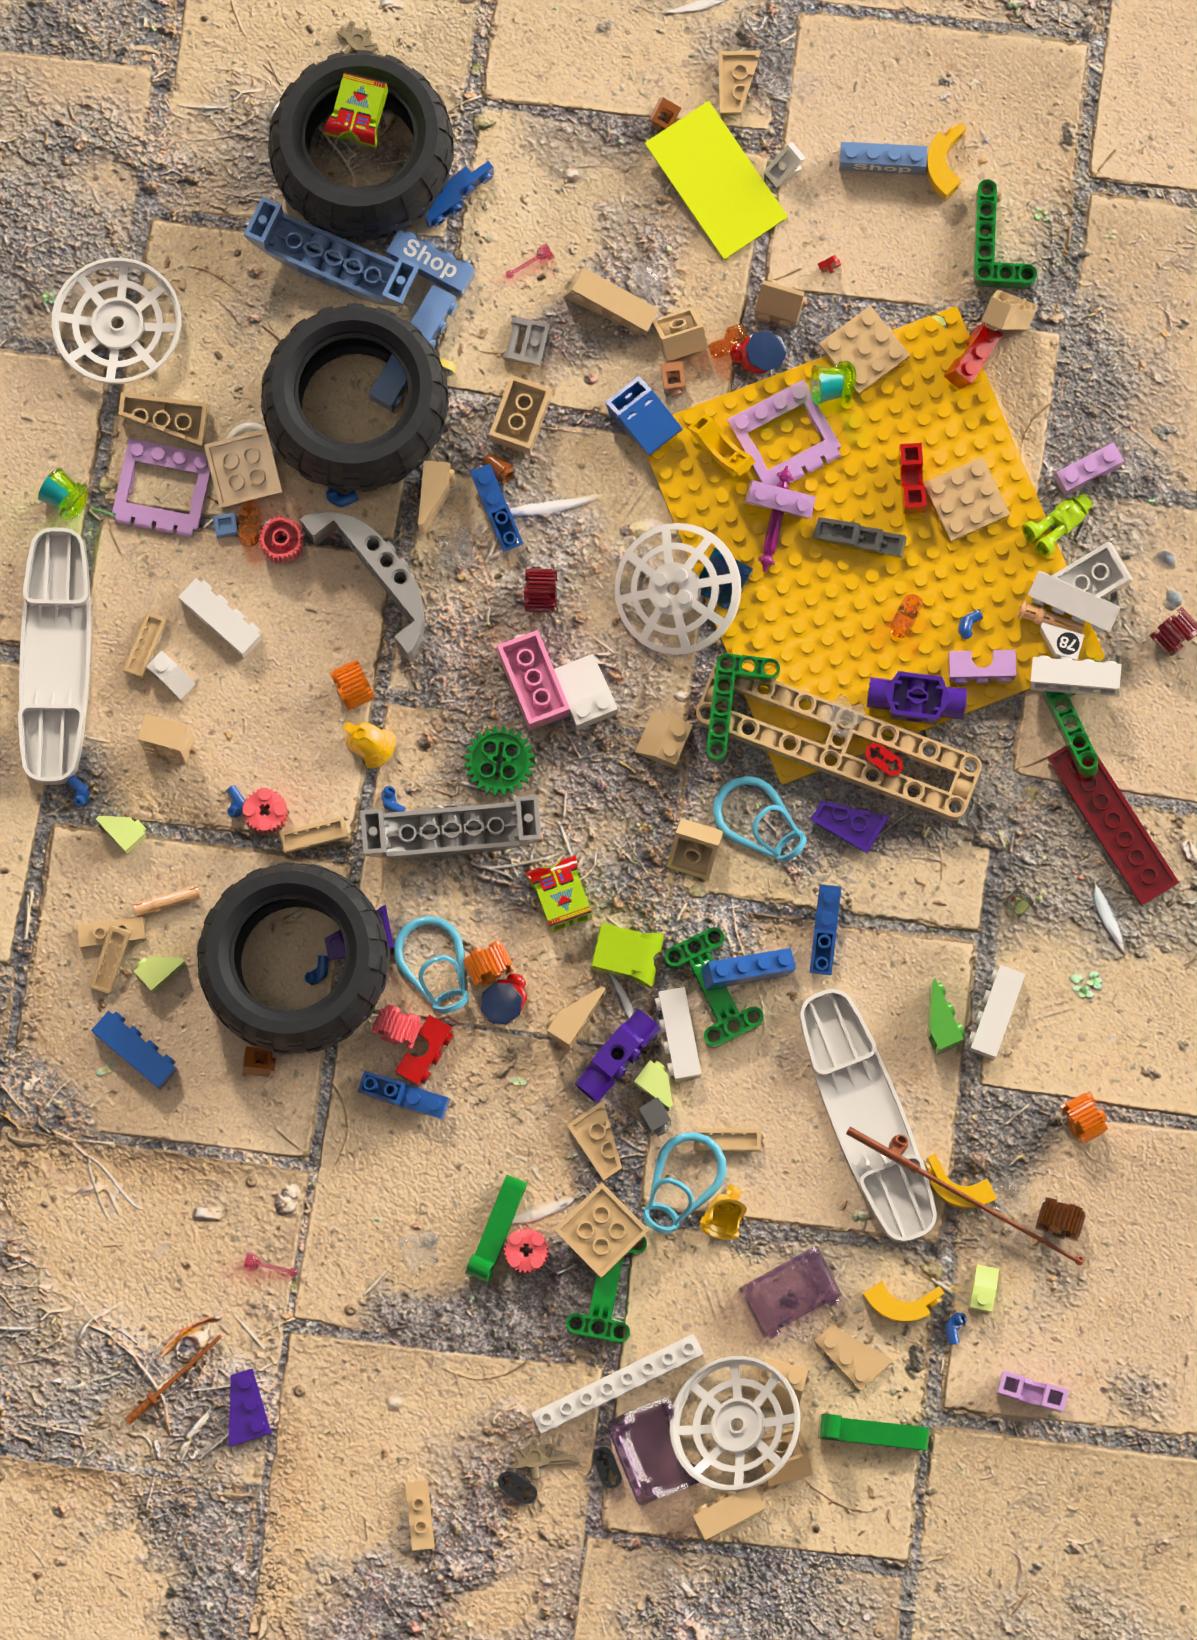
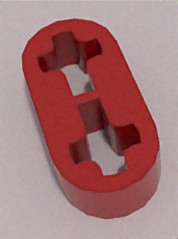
[865,743,903,777]

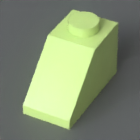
[96,816,147,854]
[134,956,186,994]
[634,1061,672,1111]
[968,1265,999,1313]

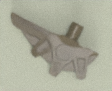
[336,21,378,55]
[513,1439,580,1480]

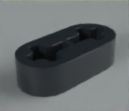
[593,1447,622,1489]
[498,1471,537,1504]

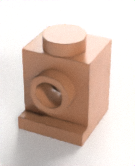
[660,361,686,397]

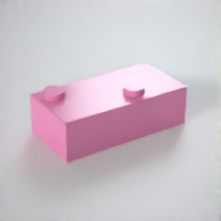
[497,630,570,731]

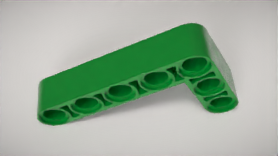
[973,179,1037,289]
[706,653,780,763]
[1043,660,1098,778]
[465,1175,528,1285]
[818,1414,930,1451]

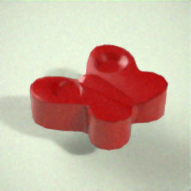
[818,255,841,274]

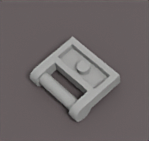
[502,317,550,367]

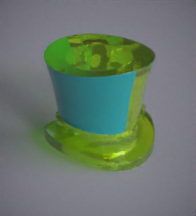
[810,361,856,405]
[38,467,88,520]

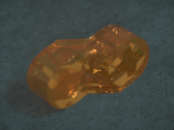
[708,324,748,359]
[238,501,261,547]
[890,594,923,638]

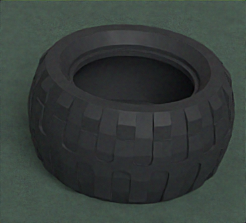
[268,50,454,240]
[261,303,449,492]
[197,862,390,1054]

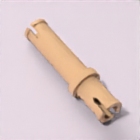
[133,885,201,917]

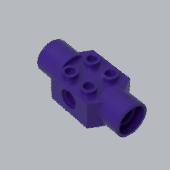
[867,671,967,725]
[574,1009,661,1104]

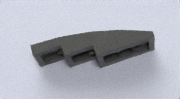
[813,517,907,558]

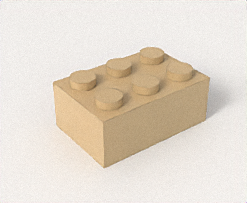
[489,375,552,455]
[138,714,194,765]
[692,1482,766,1541]

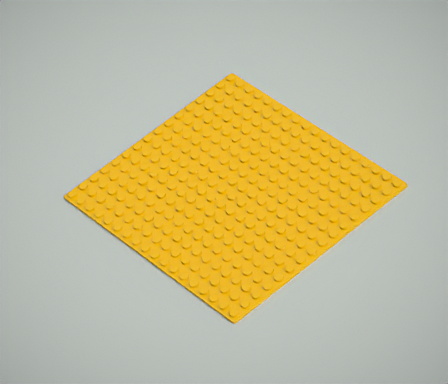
[645,307,1105,784]

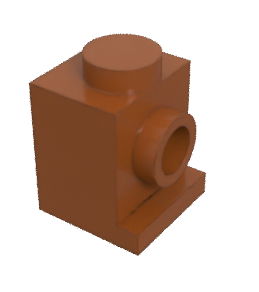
[648,97,682,132]
[242,1046,276,1077]

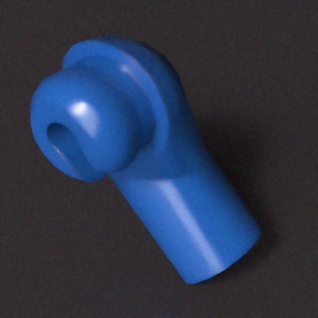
[326,489,359,507]
[958,609,983,640]
[67,775,89,807]
[226,785,245,818]
[381,786,406,812]
[304,955,329,985]
[945,1313,967,1345]

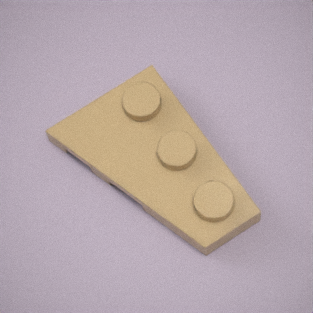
[718,50,761,115]
[566,1101,622,1181]
[815,1326,893,1391]

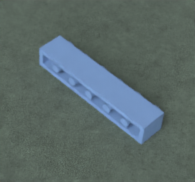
[369,284,458,412]

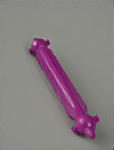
[758,465,794,572]

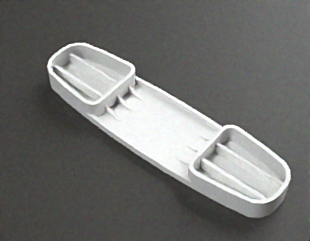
[18,528,91,785]
[799,989,937,1243]

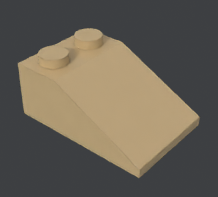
[418,461,455,535]
[546,987,606,1050]

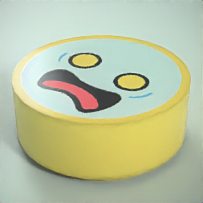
[440,359,456,376]

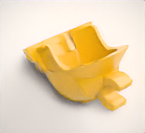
[342,721,396,769]
[699,1184,747,1240]

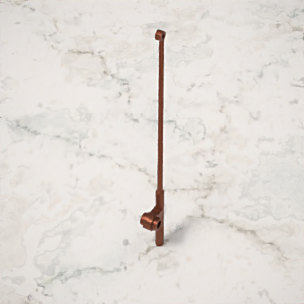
[846,1126,1085,1265]

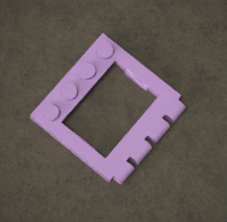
[727,379,841,486]
[112,438,211,538]

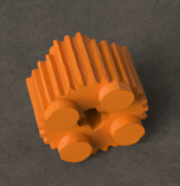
[329,660,375,711]
[463,940,515,987]
[1060,1092,1108,1144]

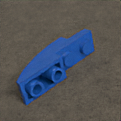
[426,161,494,229]
[470,464,524,552]
[809,884,842,975]
[357,1071,450,1120]

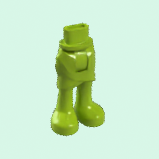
[1021,493,1093,557]

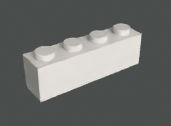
[1028,571,1121,633]
[178,578,262,658]
[1031,656,1122,697]
[967,965,1025,1060]
[655,987,701,1081]

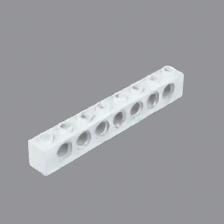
[531,1334,703,1435]

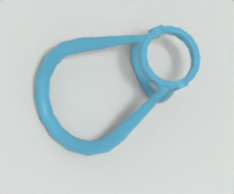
[712,776,806,863]
[393,916,470,1014]
[643,1132,726,1234]

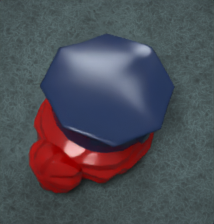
[730,330,787,373]
[481,973,527,1025]

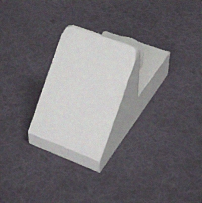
[763,142,806,188]

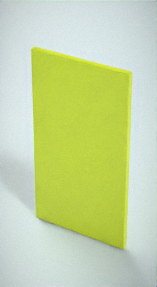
[644,101,788,260]

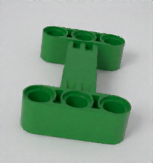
[664,927,764,1048]
[566,1237,647,1343]

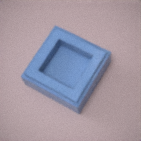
[213,512,238,539]

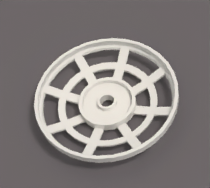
[52,258,182,384]
[614,523,741,655]
[670,1356,800,1491]

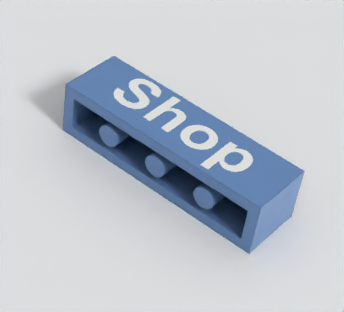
[839,142,927,175]
[386,230,475,297]

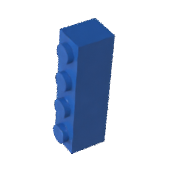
[701,948,796,990]
[91,1010,177,1090]

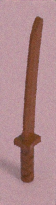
[124,1334,223,1425]

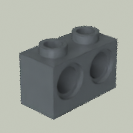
[638,1097,671,1137]

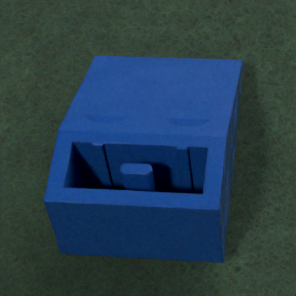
[605,376,683,456]

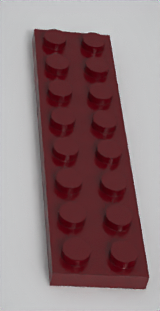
[1046,743,1179,906]

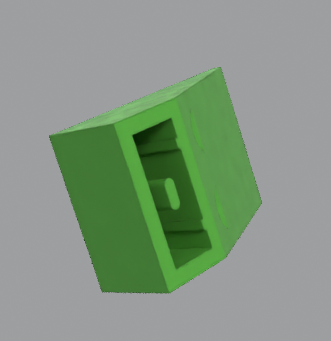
[927,978,965,1055]

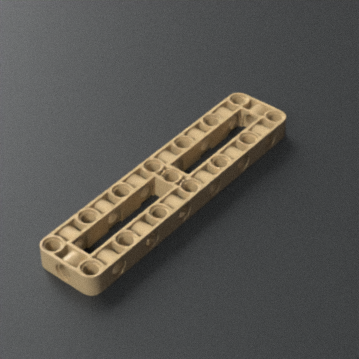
[696,662,982,821]

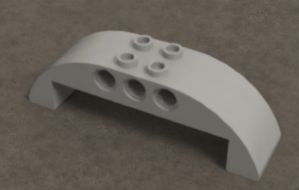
[300,512,425,662]
[360,795,541,859]

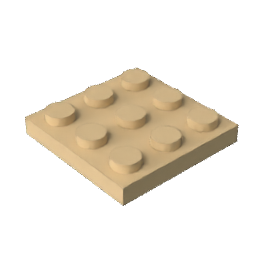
[819,305,910,396]
[204,429,284,508]
[924,457,1010,543]
[554,1183,649,1278]

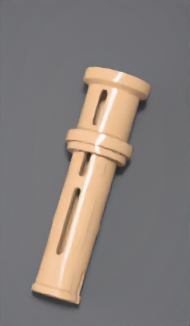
[1017,600,1085,634]

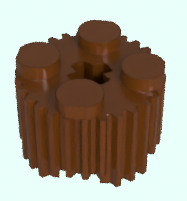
[1035,1197,1086,1241]

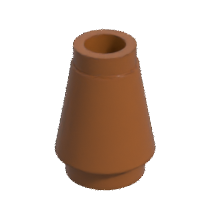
[483,453,515,483]

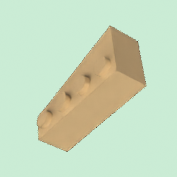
[564,267,659,335]
[982,289,1038,331]
[118,392,210,449]

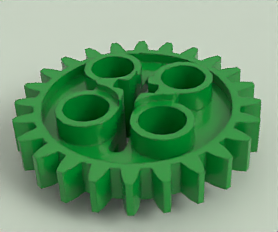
[464,725,535,797]

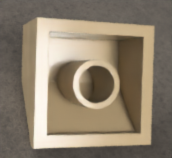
[754,280,805,329]
[652,307,708,362]
[635,713,693,770]
[667,818,723,880]
[753,1358,808,1413]
[759,1427,813,1486]

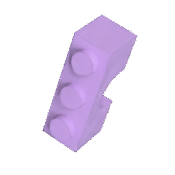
[1054,442,1124,497]
[744,480,816,519]
[948,650,1016,685]
[995,1371,1069,1413]

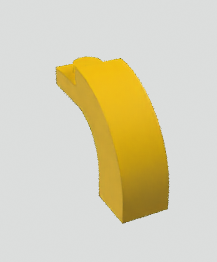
[926,122,967,202]
[688,413,755,476]
[925,1153,997,1209]
[862,1281,944,1322]

